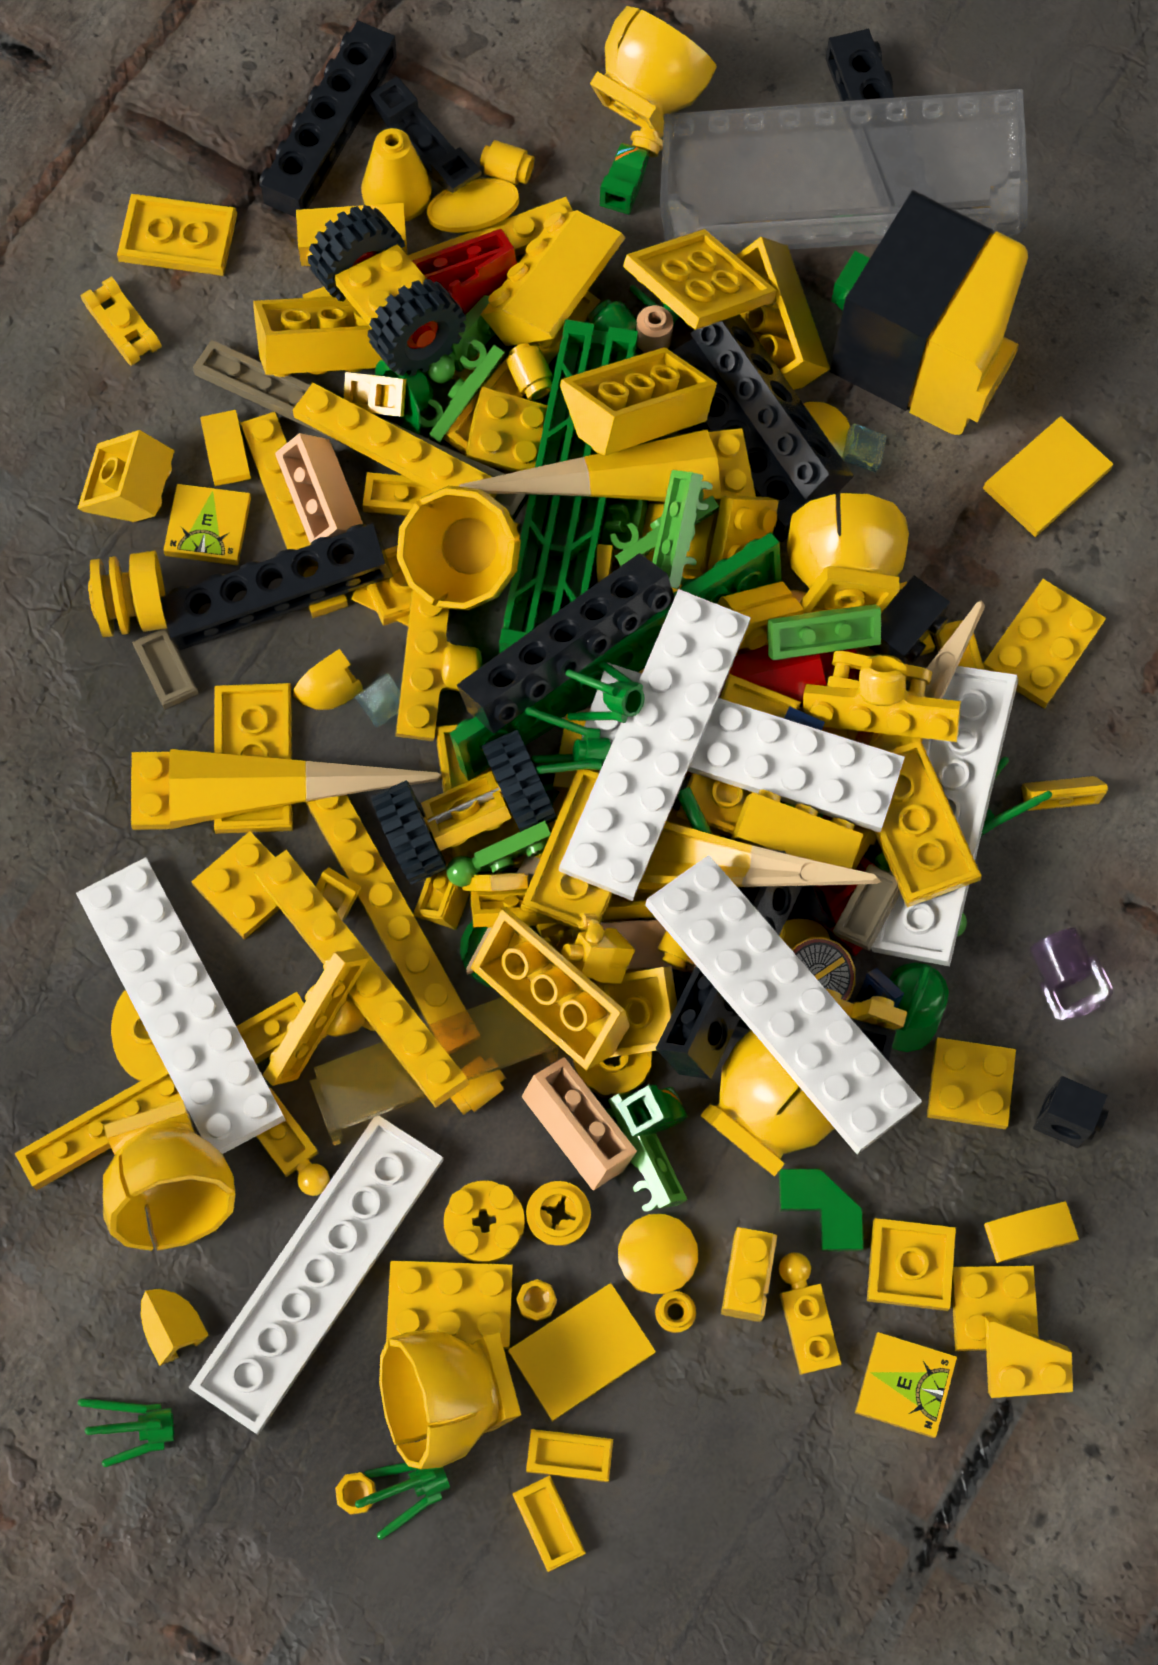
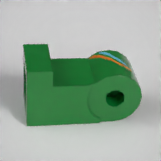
[599,143,650,215]
[617,1085,688,1136]

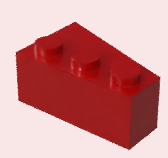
[412,229,517,315]

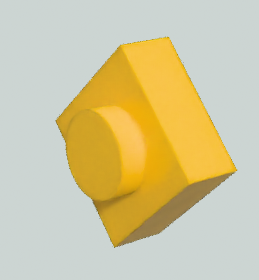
[316,867,361,921]

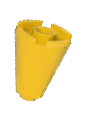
[361,128,432,221]

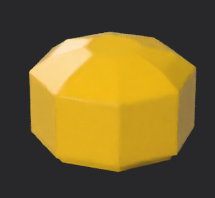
[516,1279,557,1322]
[335,1472,376,1515]

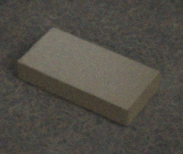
[132,629,199,710]
[833,864,901,951]

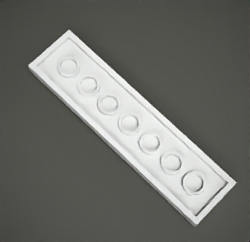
[559,589,751,901]
[582,663,905,832]
[871,666,1018,966]
[645,855,922,1155]
[76,857,285,1154]
[188,1114,444,1435]

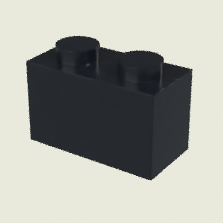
[868,575,950,664]

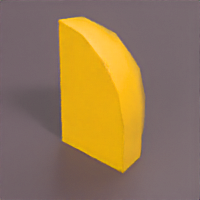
[293,649,364,710]
[141,1289,209,1366]

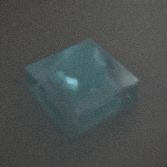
[842,423,887,473]
[354,673,400,727]

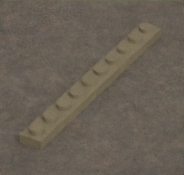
[193,340,529,521]

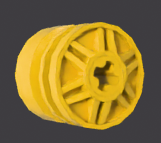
[88,550,167,638]

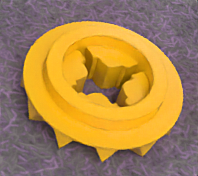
[526,1181,591,1246]

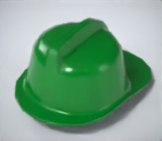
[375,360,433,435]
[889,962,949,1052]

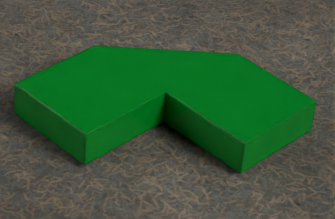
[779,1169,863,1252]

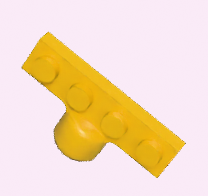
[395,589,482,741]
[803,655,961,742]
[262,948,370,1086]

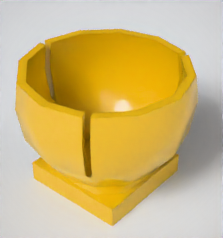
[590,6,717,139]
[397,485,521,610]
[787,493,909,613]
[700,1030,835,1176]
[103,1100,235,1251]
[379,1331,521,1469]

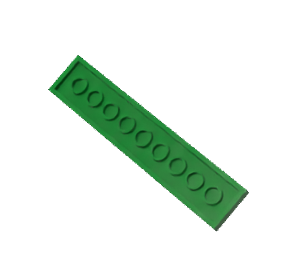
[450,532,782,781]

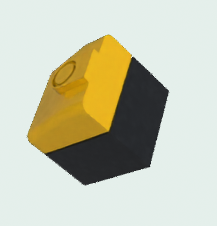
[829,190,1028,435]

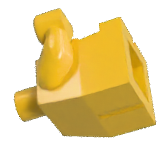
[561,913,635,984]

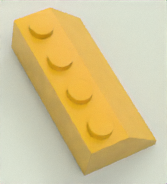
[480,210,625,347]
[736,237,830,390]
[253,296,383,377]
[560,347,717,456]
[471,907,630,1071]

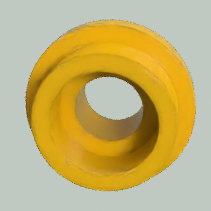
[630,127,665,158]
[655,1291,696,1333]

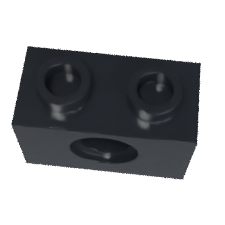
[1033,1076,1109,1148]

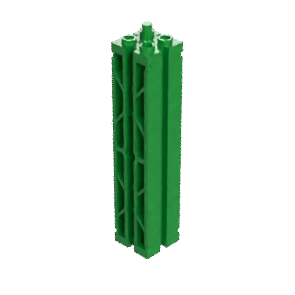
[499,319,638,653]

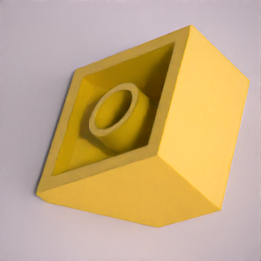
[77,430,175,522]

